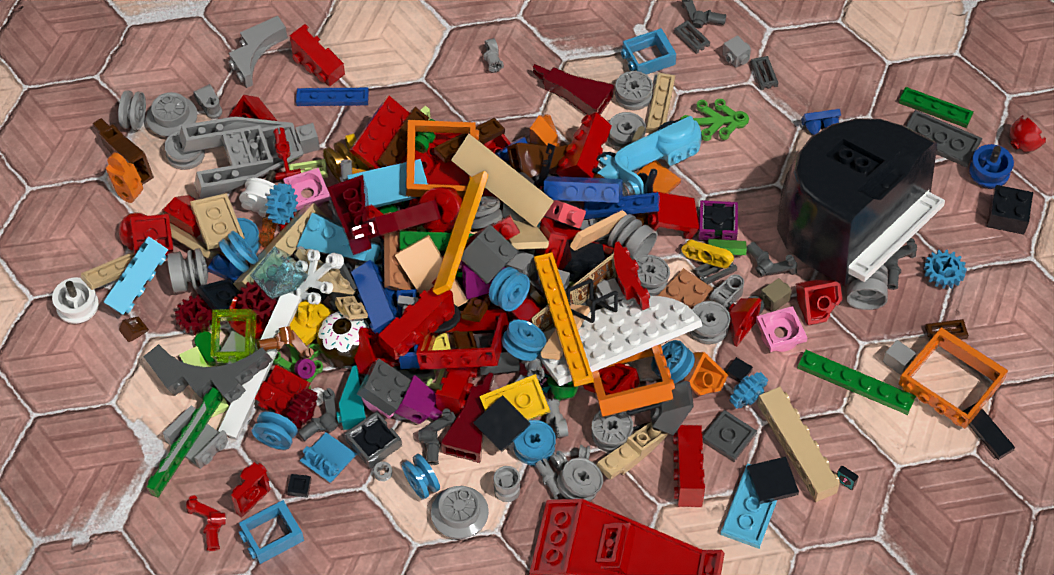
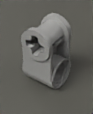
[193,84,222,119]
[709,274,744,310]

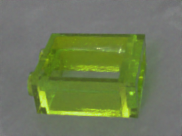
[210,309,256,363]

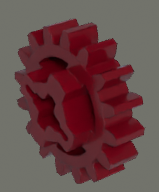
[237,279,280,322]
[175,295,218,335]
[286,387,318,429]

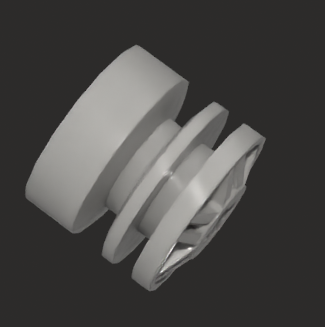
[608,214,658,260]
[167,248,208,293]
[847,265,888,310]

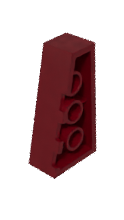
[327,175,372,255]

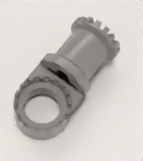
[483,38,504,73]
[519,357,545,381]
[545,399,568,438]

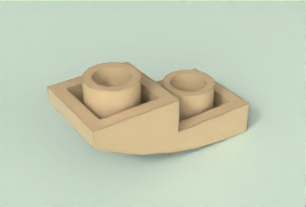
[335,296,368,320]

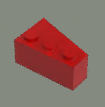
[289,24,345,86]
[435,367,479,418]

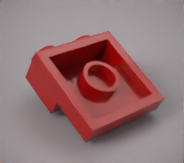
[130,214,174,256]
[583,363,640,395]
[255,364,311,417]
[231,462,271,518]

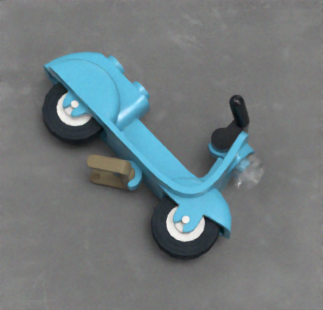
[592,116,702,196]

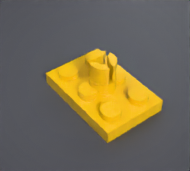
[289,300,335,347]
[480,374,550,421]

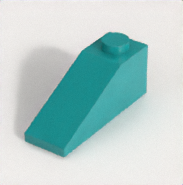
[336,366,366,430]

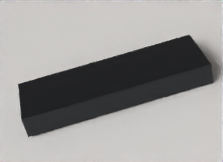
[963,403,1015,460]

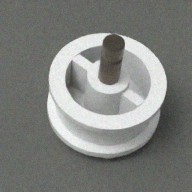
[239,170,276,218]
[52,277,99,324]

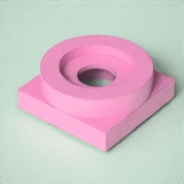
[283,168,330,211]
[756,306,807,352]

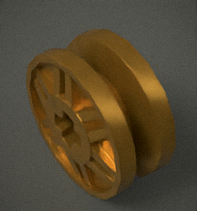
[323,141,357,183]

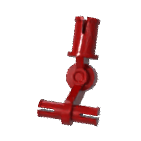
[273,127,301,181]
[186,495,226,551]

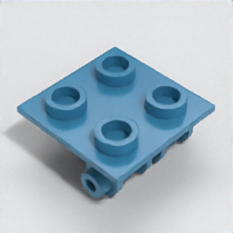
[300,432,357,483]

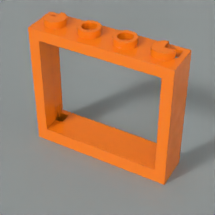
[406,120,479,198]
[898,327,1008,429]
[592,344,675,417]

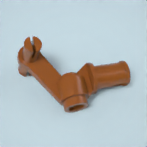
[257,326,314,359]

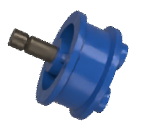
[969,144,1014,189]

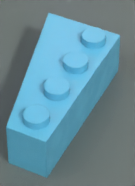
[297,213,381,263]
[103,237,168,315]

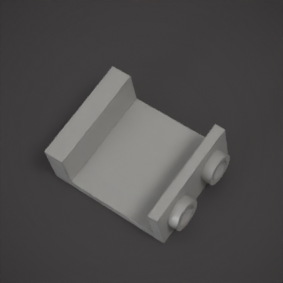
[163,405,228,469]

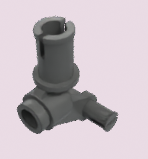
[682,0,726,28]
[883,238,917,290]
[747,242,797,277]
[298,388,339,441]
[418,409,456,465]

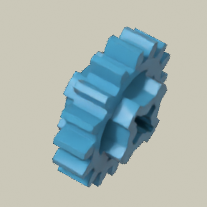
[265,183,298,225]
[924,250,967,289]
[729,372,768,409]

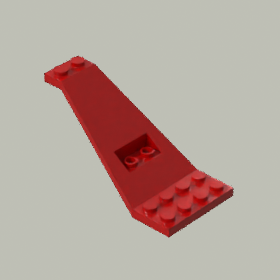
[349,95,504,213]
[529,499,725,575]

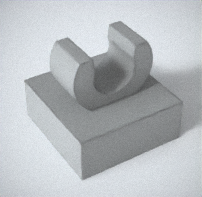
[397,295,419,314]

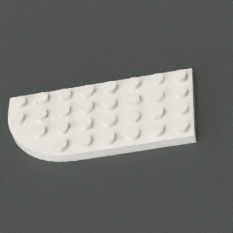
[538,296,702,386]

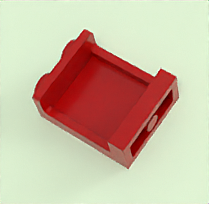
[648,191,700,239]
[534,217,568,268]

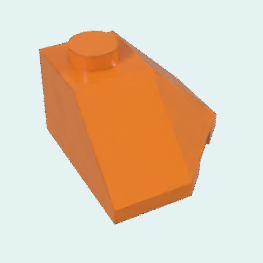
[530,114,559,147]
[684,352,728,396]

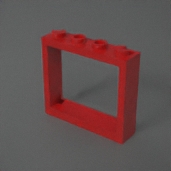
[416,309,509,370]

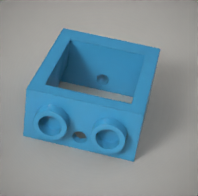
[621,28,676,75]
[238,500,304,564]

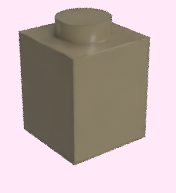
[760,278,792,312]

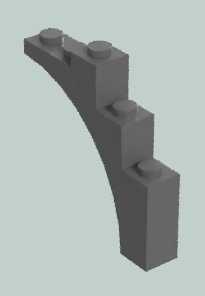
[143,344,273,403]

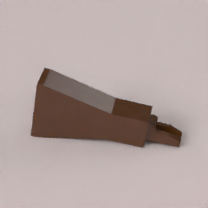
[93,118,154,185]
[507,143,568,178]

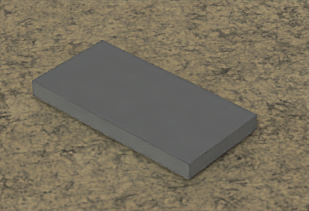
[905,110,982,167]

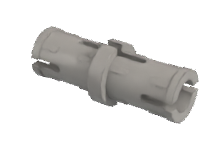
[535,459,563,499]

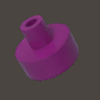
[294,358,316,379]

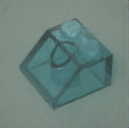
[250,246,309,299]

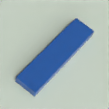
[296,87,369,106]
[584,192,660,219]

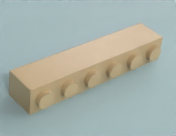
[233,203,326,293]
[757,387,840,502]

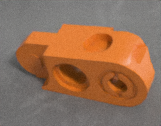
[106,152,143,203]

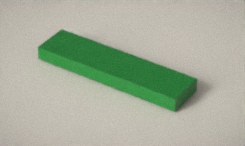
[899,87,974,128]

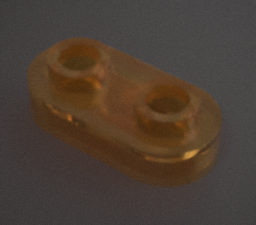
[258,213,277,248]

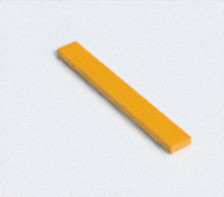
[433,171,488,295]
[534,253,594,387]

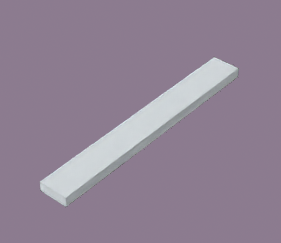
[218,291,302,440]

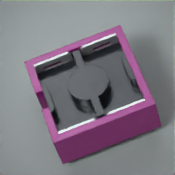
[699,200,738,241]

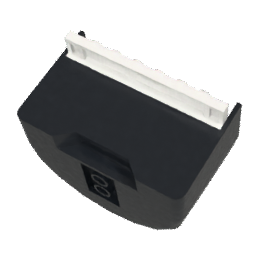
[777,118,945,286]

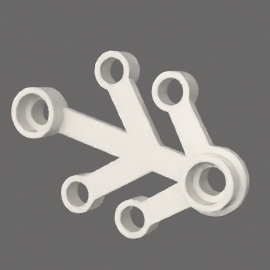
[290,249,344,305]

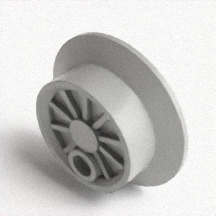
[146,92,197,137]
[431,486,489,539]

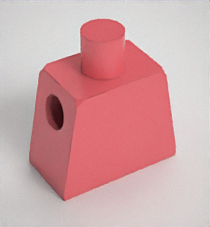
[544,200,586,229]

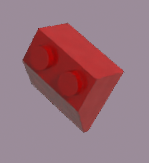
[228,95,277,121]
[163,195,201,238]

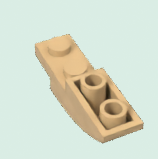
[295,248,355,295]
[597,421,669,480]

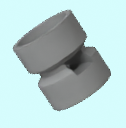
[494,466,520,502]

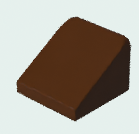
[119,316,149,342]

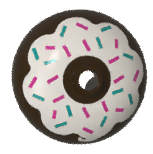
[317,311,371,368]

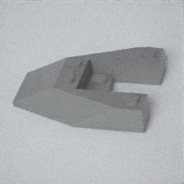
[179,117,304,199]

